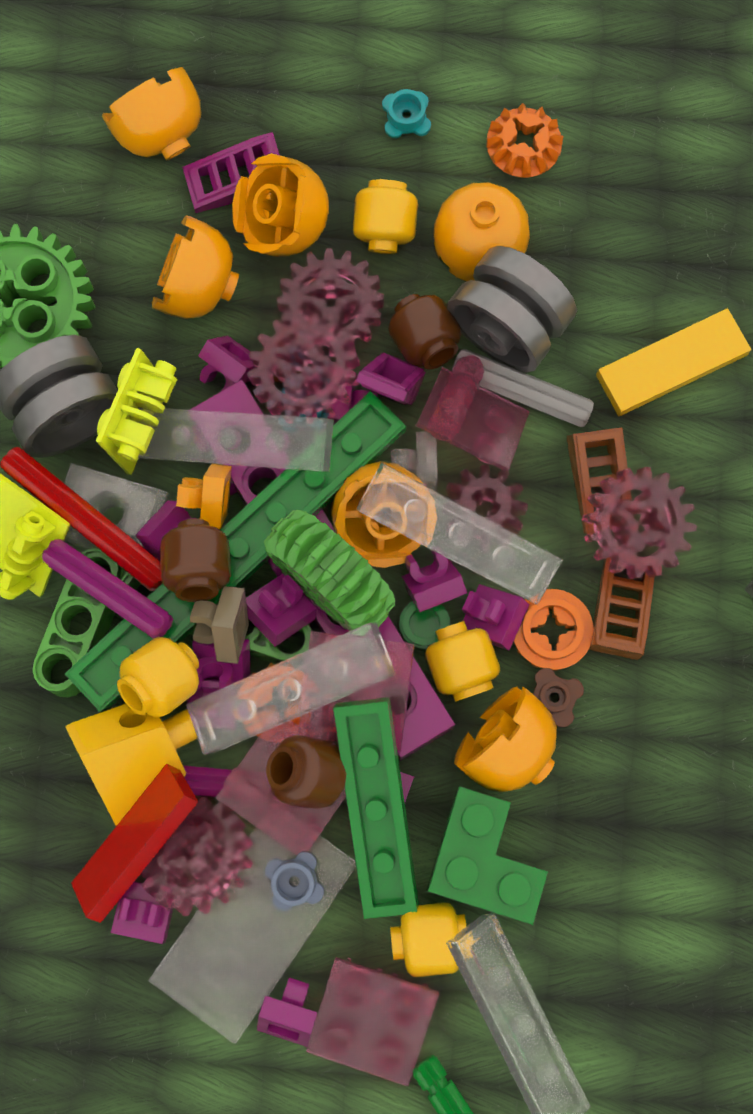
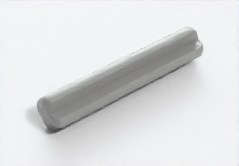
[452,349,594,427]

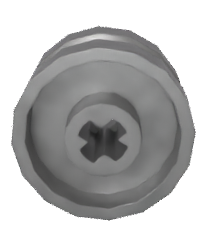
[447,246,577,373]
[0,335,118,458]

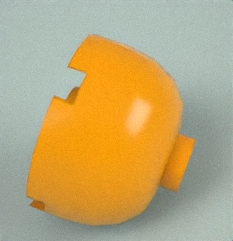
[102,67,201,161]
[232,153,329,257]
[434,182,530,281]
[152,215,239,319]
[331,461,437,568]
[454,687,557,792]

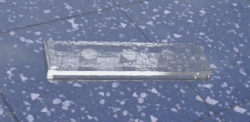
[138,407,334,472]
[356,462,563,605]
[186,623,396,755]
[446,913,591,1114]

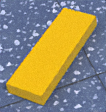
[596,308,752,417]

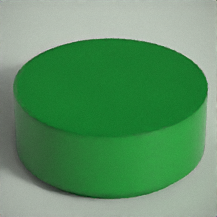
[399,601,450,651]

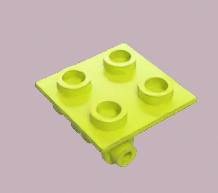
[96,348,177,475]
[0,473,70,600]

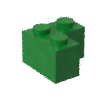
[426,786,548,925]

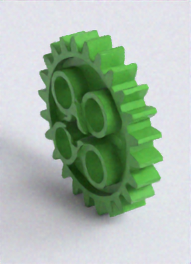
[0,224,95,370]

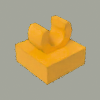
[176,464,232,529]

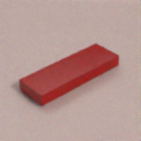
[71,764,198,923]

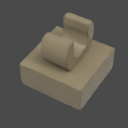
[190,586,249,664]

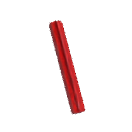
[0,447,162,591]

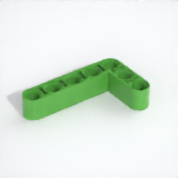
[32,548,315,698]

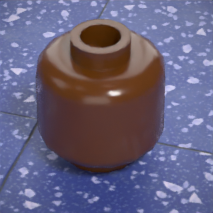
[388,294,462,370]
[160,519,231,602]
[266,735,346,809]

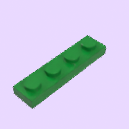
[333,697,419,919]

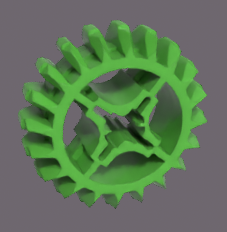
[264,510,395,636]

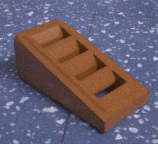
[567,427,635,534]
[589,551,657,660]

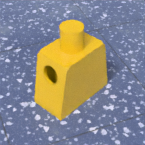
[65,704,203,826]

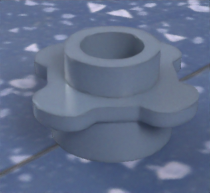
[265,851,324,911]

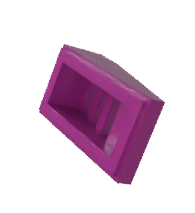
[183,132,279,213]
[356,352,426,405]

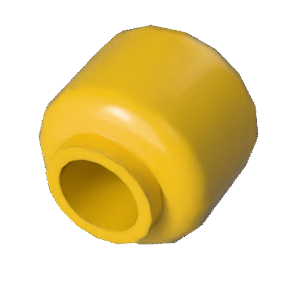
[353,179,418,254]
[425,621,500,702]
[117,637,199,718]
[390,903,470,977]

